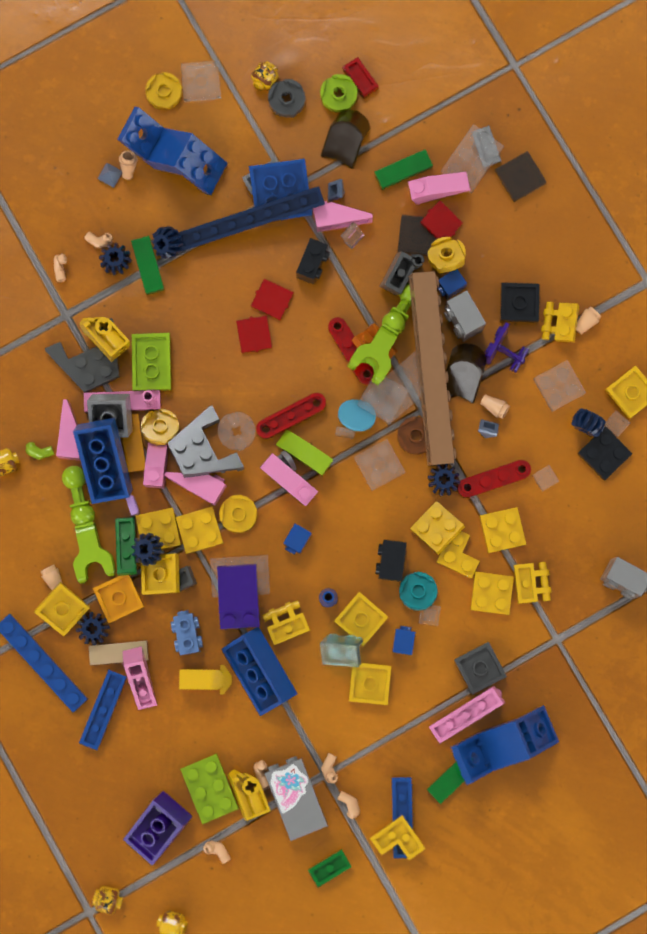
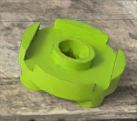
[320,74,357,112]

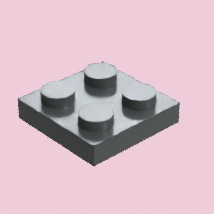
[454,642,507,695]

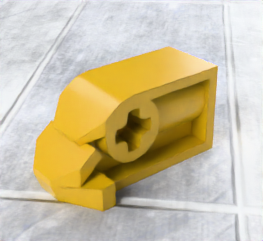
[80,317,130,362]
[179,665,232,694]
[228,770,271,821]

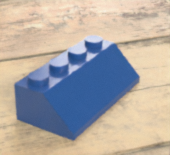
[221,627,298,716]

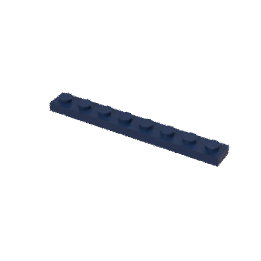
[178,186,325,251]

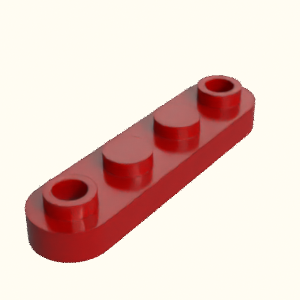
[328,317,374,385]
[256,393,326,439]
[457,460,531,498]

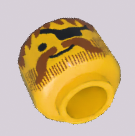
[251,61,279,90]
[0,448,19,476]
[92,886,123,915]
[157,910,188,934]

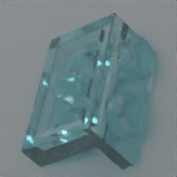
[320,634,363,667]

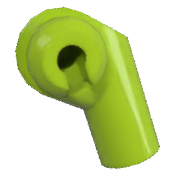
[26,442,54,460]

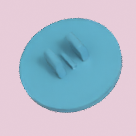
[338,400,376,431]

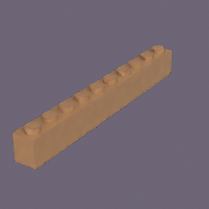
[409,271,456,466]

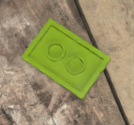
[132,333,171,391]
[180,754,239,824]

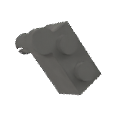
[380,251,424,295]

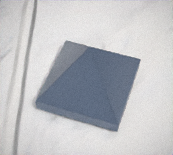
[97,163,122,188]
[328,179,345,202]
[478,420,499,438]

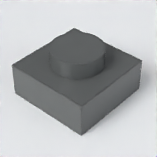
[179,566,197,592]

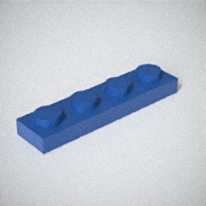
[79,670,127,750]
[392,777,413,858]

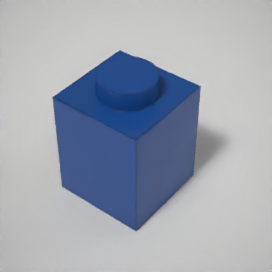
[437,269,467,300]
[283,523,312,555]
[392,626,415,655]

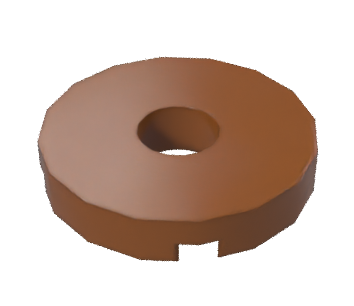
[397,416,426,455]

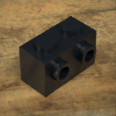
[296,238,330,285]
[375,540,407,582]

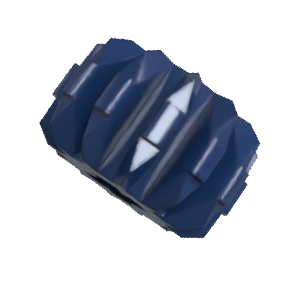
[151,226,183,259]
[99,243,132,275]
[571,408,606,437]
[427,464,460,496]
[131,533,165,566]
[76,612,110,645]

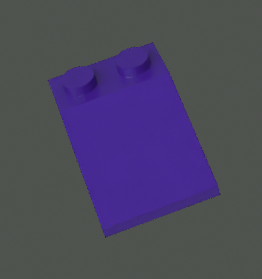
[217,564,260,629]
[123,791,193,866]

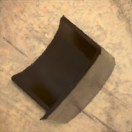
[321,110,370,169]
[446,343,487,403]

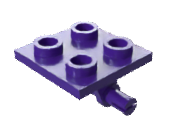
[485,322,529,373]

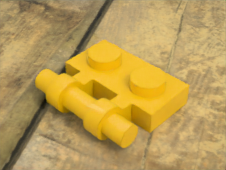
[541,302,579,342]
[513,562,552,604]
[262,600,310,645]

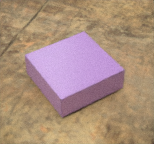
[126,495,140,517]

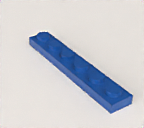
[0,614,88,712]

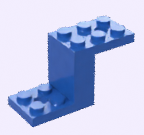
[117,107,228,195]
[451,706,559,785]

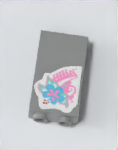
[265,756,328,841]

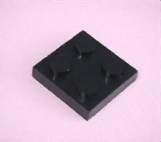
[500,283,540,322]
[577,426,632,481]

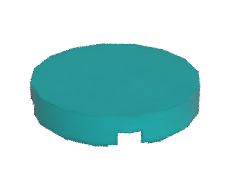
[399,572,438,611]

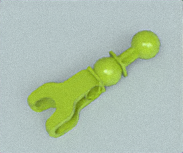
[347,283,411,385]
[62,465,116,584]

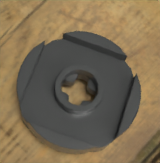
[268,79,306,118]

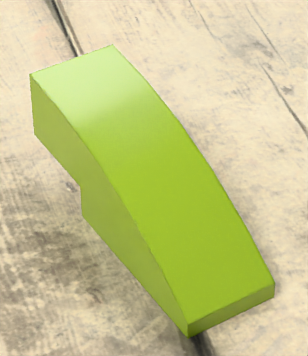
[276,430,333,476]

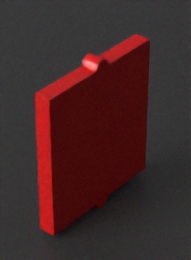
[420,200,463,239]
[251,279,294,320]
[236,316,272,353]

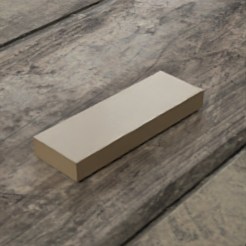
[89,641,149,665]

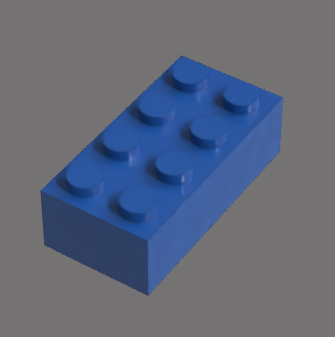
[73,418,133,504]

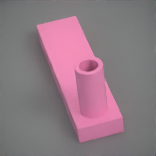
[84,390,161,413]
[429,686,505,744]

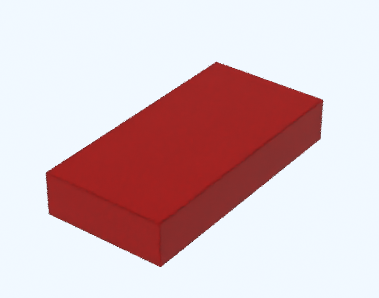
[342,57,379,98]

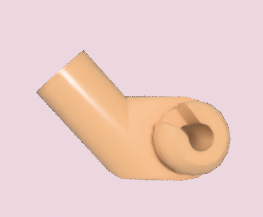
[84,232,113,248]
[54,254,67,282]
[321,753,338,783]
[253,760,270,790]
[337,791,360,819]
[203,841,231,864]

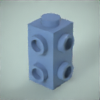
[171,610,203,655]

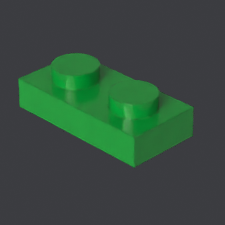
[308,849,352,887]

